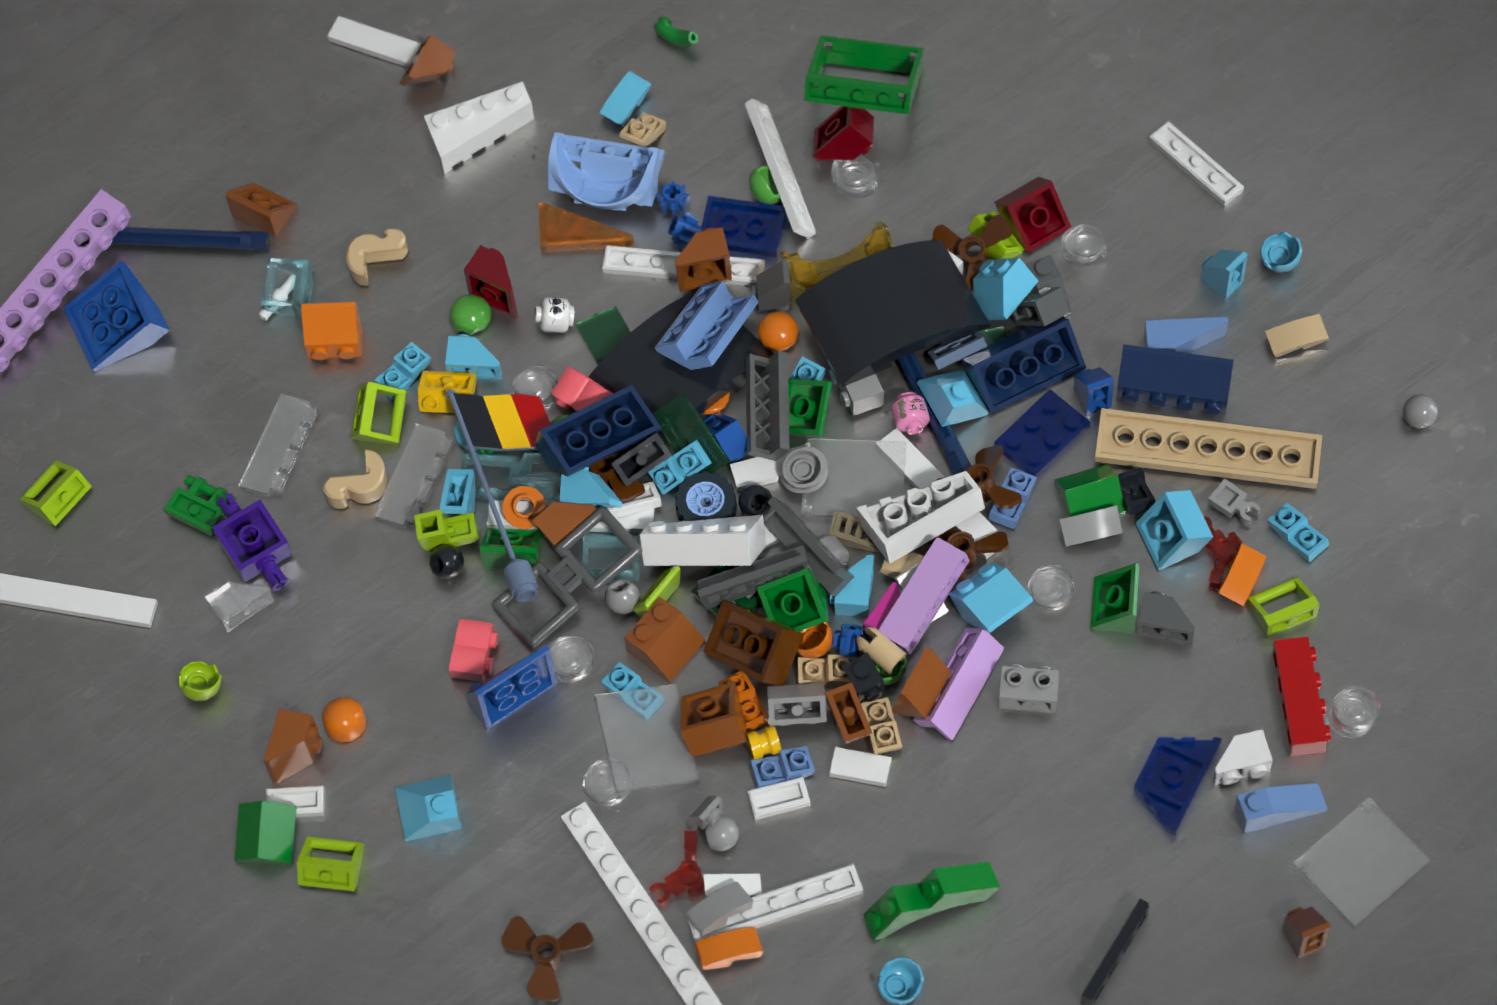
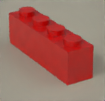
[1272,636,1331,756]

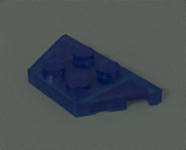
[1133,737,1222,836]

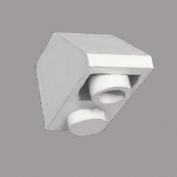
[1213,729,1273,785]

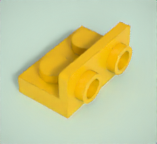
[418,371,477,413]

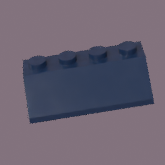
[961,316,1086,414]
[1116,344,1234,415]
[535,385,661,477]

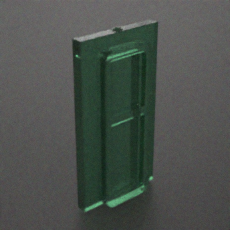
[652,393,730,474]

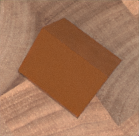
[226,183,297,237]
[892,646,951,719]

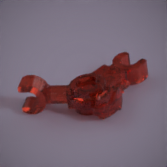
[1204,516,1242,591]
[649,831,705,907]

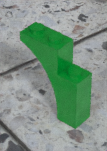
[863,862,1000,940]

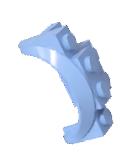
[548,132,664,211]

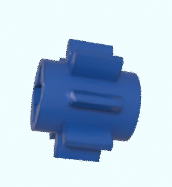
[656,181,690,216]
[668,212,701,248]
[832,624,868,657]

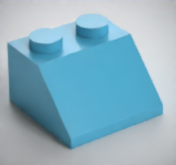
[973,258,1038,321]
[1136,490,1213,570]
[949,562,1034,633]

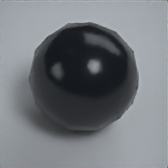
[738,484,772,517]
[429,544,465,579]

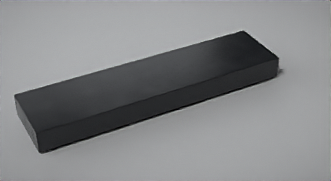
[1080,898,1149,1005]

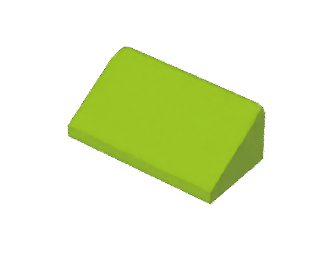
[968,211,1024,260]
[633,566,680,618]

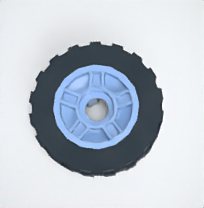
[675,472,737,521]

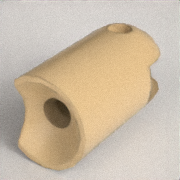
[856,627,907,674]

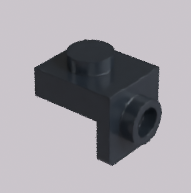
[1117,468,1155,515]
[843,653,885,703]

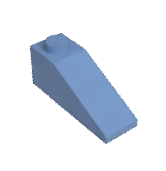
[1144,317,1228,353]
[1235,783,1327,834]

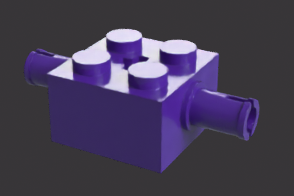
[212,493,292,591]

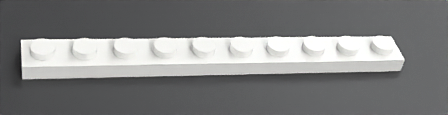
[561,802,722,1005]

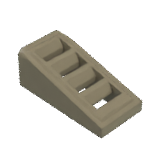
[829,511,882,554]

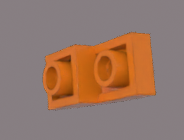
[1217,543,1267,606]
[718,671,769,733]
[694,927,763,970]

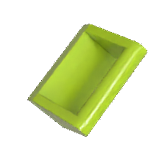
[350,381,407,445]
[19,460,92,526]
[1247,577,1320,638]
[297,836,364,892]

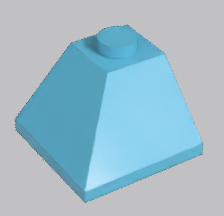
[917,369,989,427]
[395,775,462,841]

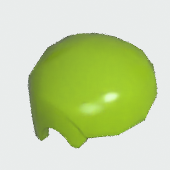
[178,661,222,701]

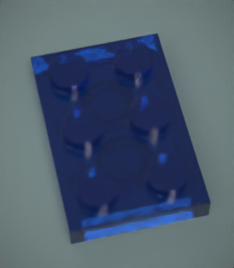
[701,196,787,257]
[994,389,1091,478]

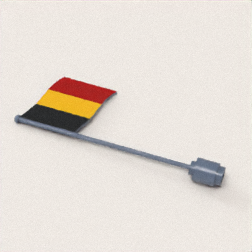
[446,389,551,602]

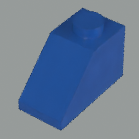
[1073,367,1114,416]
[694,412,747,462]

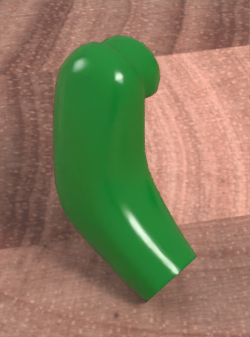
[654,16,699,47]

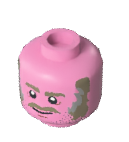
[891,392,930,435]

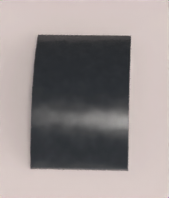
[795,240,990,387]
[588,291,774,447]

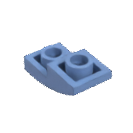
[988,467,1037,529]
[749,746,815,788]

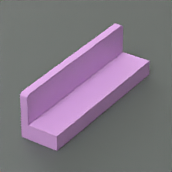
[879,538,970,655]
[913,628,1004,740]

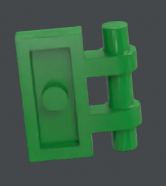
[164,475,236,536]

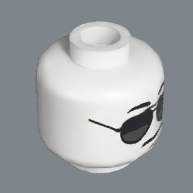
[534,297,574,333]

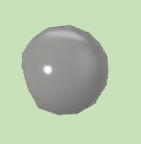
[1403,394,1438,429]
[605,579,640,614]
[705,815,739,851]

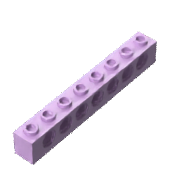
[0,189,131,372]

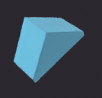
[439,469,475,514]

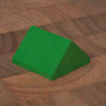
[788,379,832,441]
[1054,464,1126,517]
[480,528,542,569]
[1090,563,1140,633]
[756,567,829,632]
[234,800,297,864]

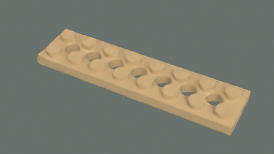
[1094,408,1323,489]

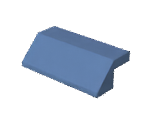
[655,281,759,370]

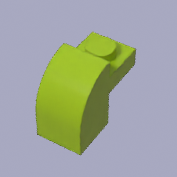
[414,509,479,552]

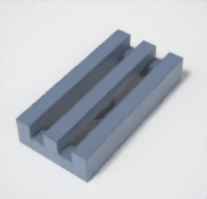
[928,332,987,370]

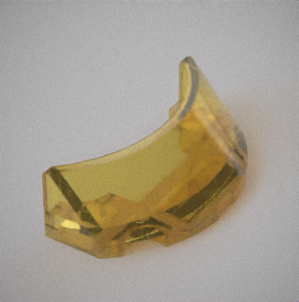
[780,221,893,290]

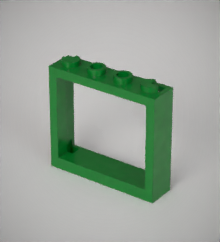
[804,35,924,115]

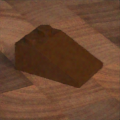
[703,600,804,686]

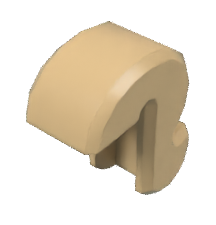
[346,228,408,286]
[323,449,388,509]

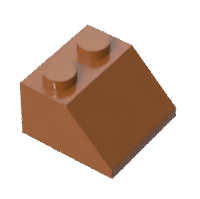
[675,227,732,292]
[624,597,706,683]
[680,681,746,757]
[263,709,323,784]

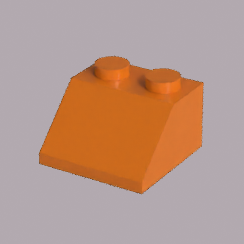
[301,302,363,360]

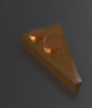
[539,202,634,252]

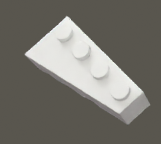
[424,82,534,174]
[856,471,985,564]
[640,515,766,566]

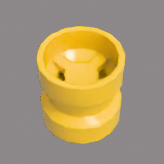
[746,726,781,760]

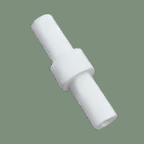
[258,274,300,321]

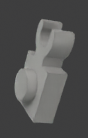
[1207,479,1260,526]

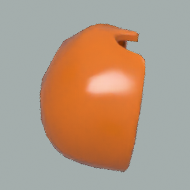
[758,311,799,352]
[797,622,833,659]
[322,697,367,743]

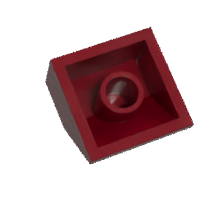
[813,106,874,160]
[994,177,1072,253]
[464,245,518,319]

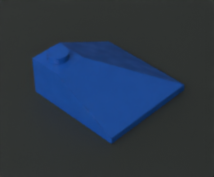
[63,260,170,371]
[465,645,557,730]

